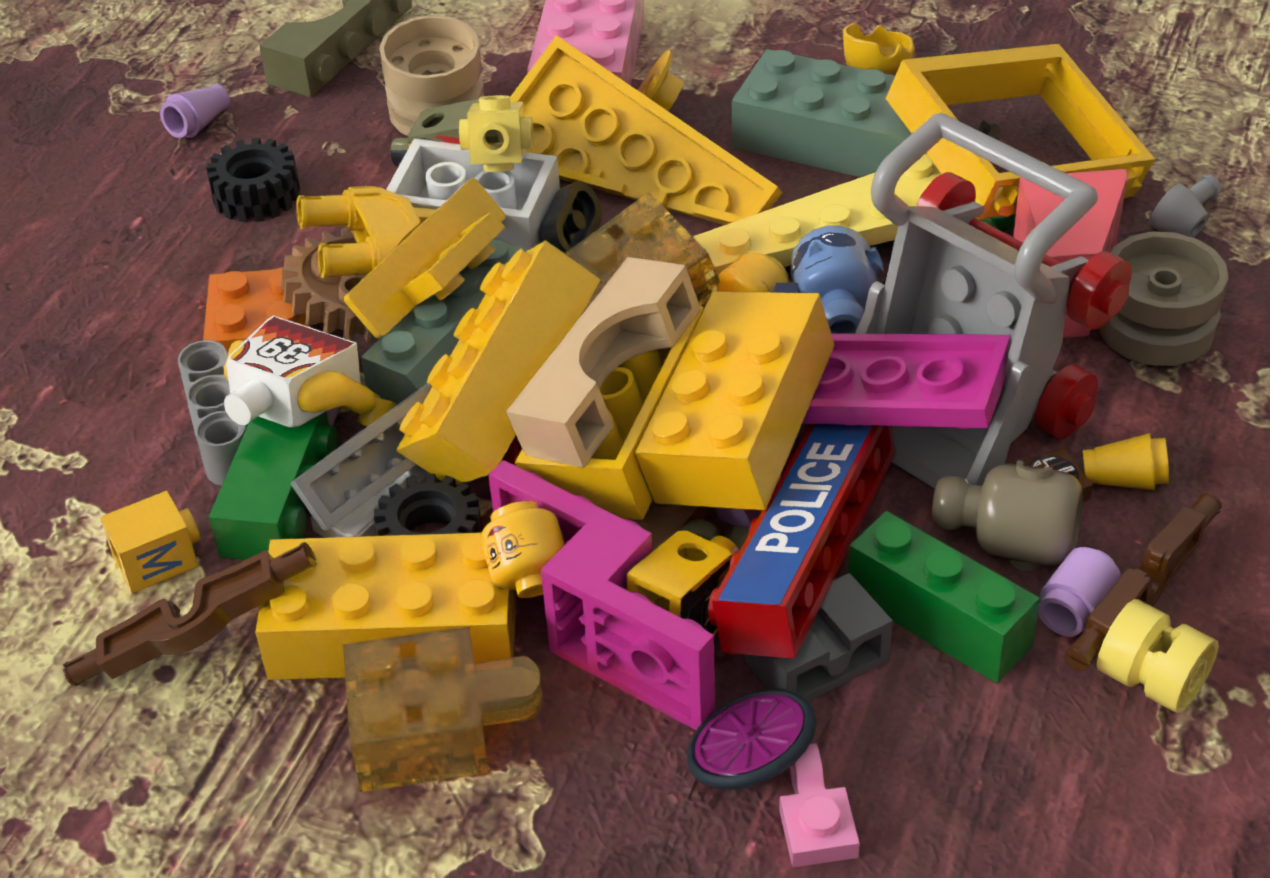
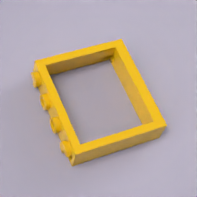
[885,44,1155,220]

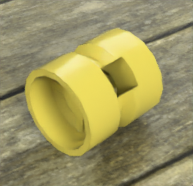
[1096,599,1219,713]

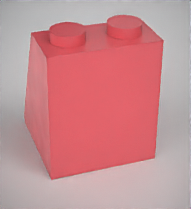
[1013,169,1128,338]

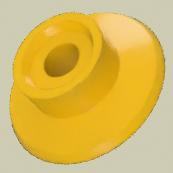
[638,49,684,111]

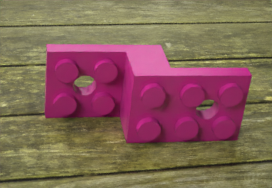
[488,460,715,730]

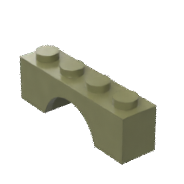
[259,0,412,97]

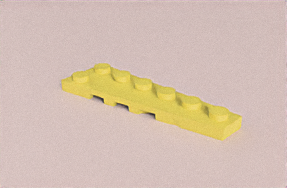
[656,154,942,289]

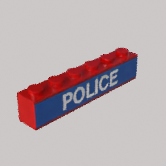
[708,424,896,659]

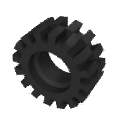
[206,138,300,222]
[374,474,483,536]

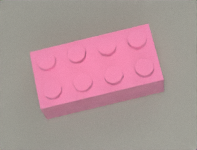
[527,0,645,86]

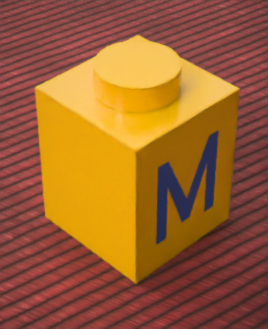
[100,491,201,594]

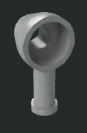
[1149,174,1221,238]

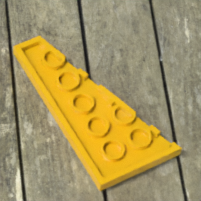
[502,35,783,225]

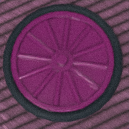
[687,690,817,790]

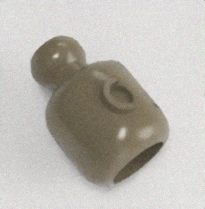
[932,460,1083,571]

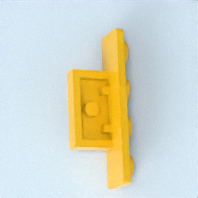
[344,178,506,339]

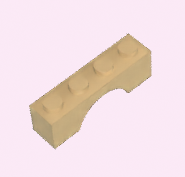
[506,257,701,468]

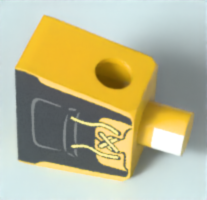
[627,531,739,635]

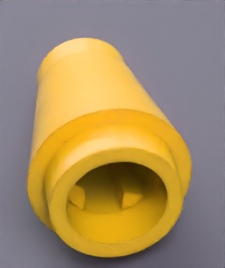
[1083,433,1169,491]

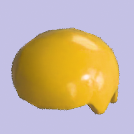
[843,23,915,76]

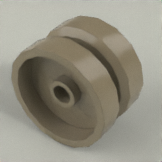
[1098,232,1229,366]

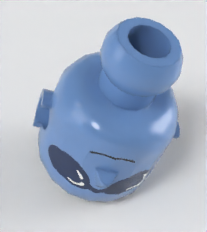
[790,225,884,334]

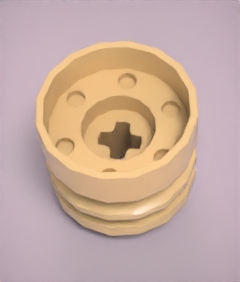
[379,15,484,136]

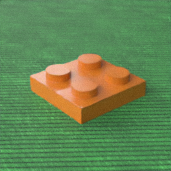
[203,267,313,354]

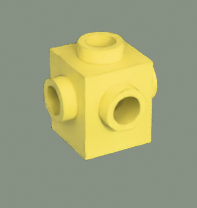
[459,95,534,172]

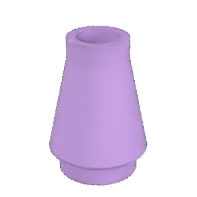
[160,84,230,138]

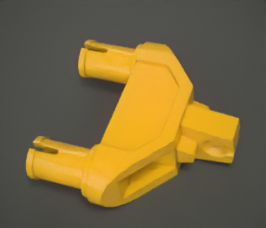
[297,186,437,278]

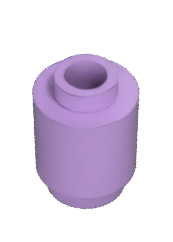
[1038,547,1122,637]

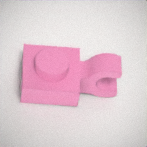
[779,743,860,868]

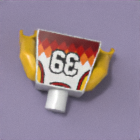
[224,316,397,427]

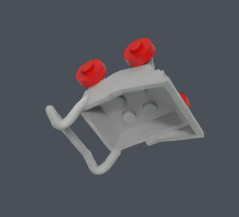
[855,113,1132,489]

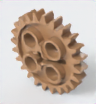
[281,228,374,343]

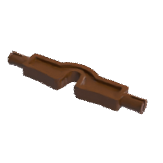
[1064,493,1222,671]
[63,542,317,686]

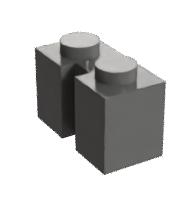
[745,573,893,701]

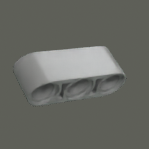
[178,340,247,485]

